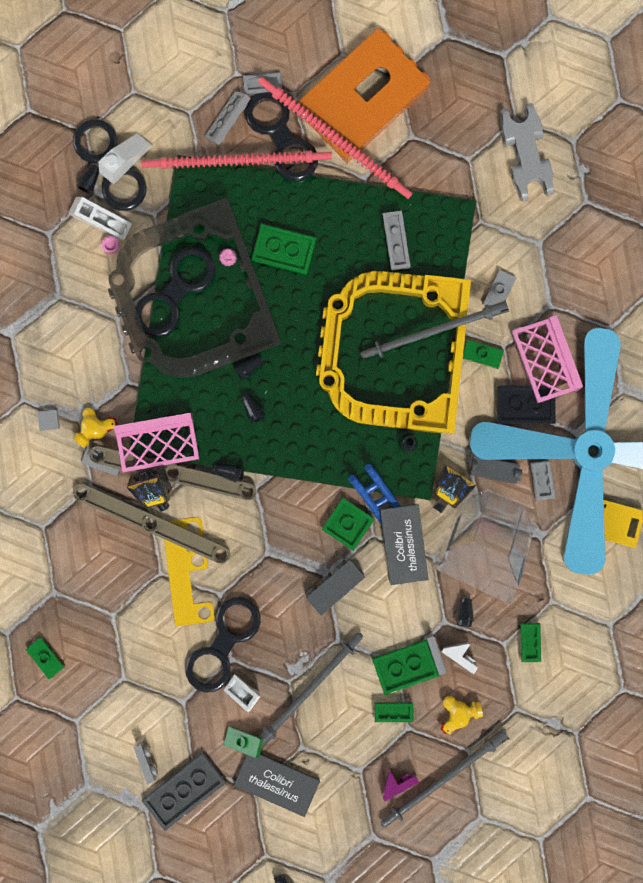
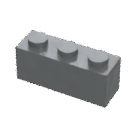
[306,559,365,616]

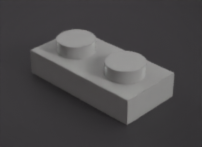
[81,445,121,476]
[133,741,158,784]

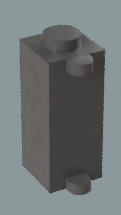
[469,456,522,484]

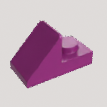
[382,768,419,801]

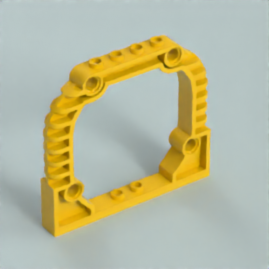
[316,271,471,435]

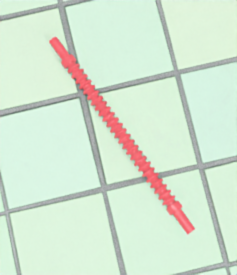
[258,77,413,199]
[141,151,332,169]

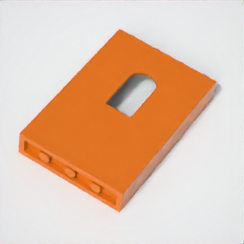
[297,28,431,164]

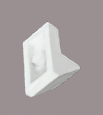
[440,642,478,674]
[223,675,260,712]

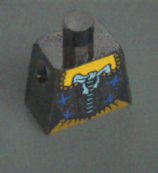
[432,465,477,514]
[127,466,172,511]

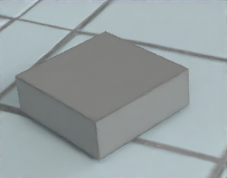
[38,410,60,431]

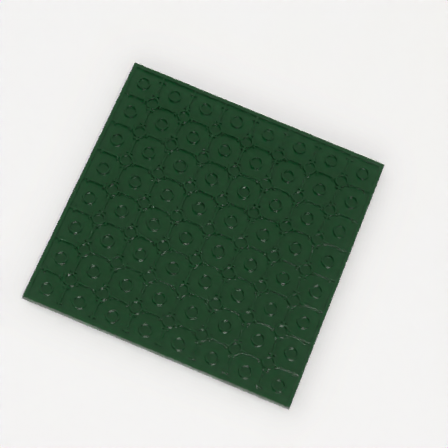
[129,155,476,501]

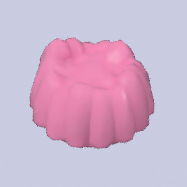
[101,236,120,254]
[219,248,237,266]

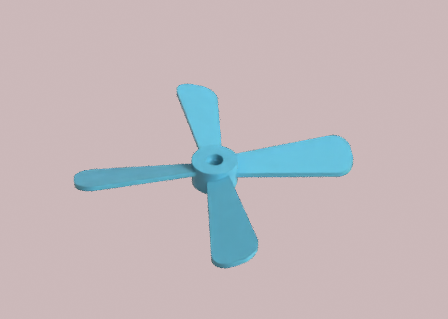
[470,328,643,575]

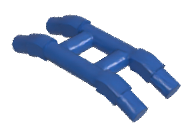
[348,464,401,525]

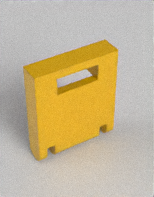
[603,500,643,549]

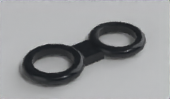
[245,93,318,181]
[73,119,147,211]
[134,247,215,338]
[185,597,261,693]

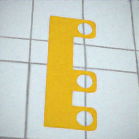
[164,517,215,627]

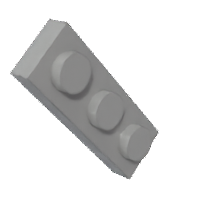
[204,91,250,145]
[383,210,411,271]

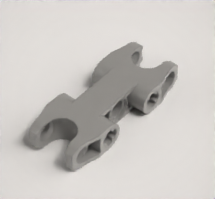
[500,103,553,202]

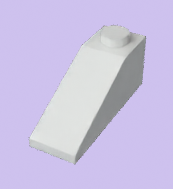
[98,133,152,184]
[68,197,132,241]

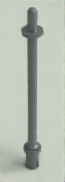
[360,300,509,358]
[258,633,363,751]
[380,729,509,828]

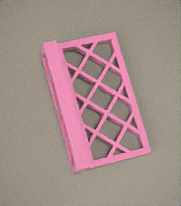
[512,315,583,403]
[114,413,199,472]

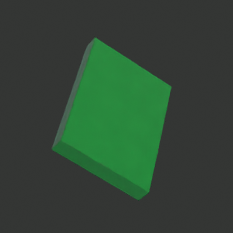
[251,223,317,275]
[372,639,439,695]

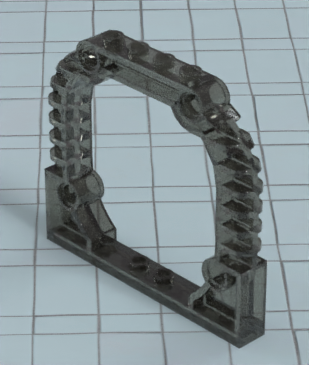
[108,198,282,378]

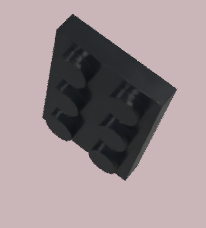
[497,386,556,424]

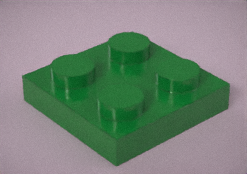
[322,498,375,551]

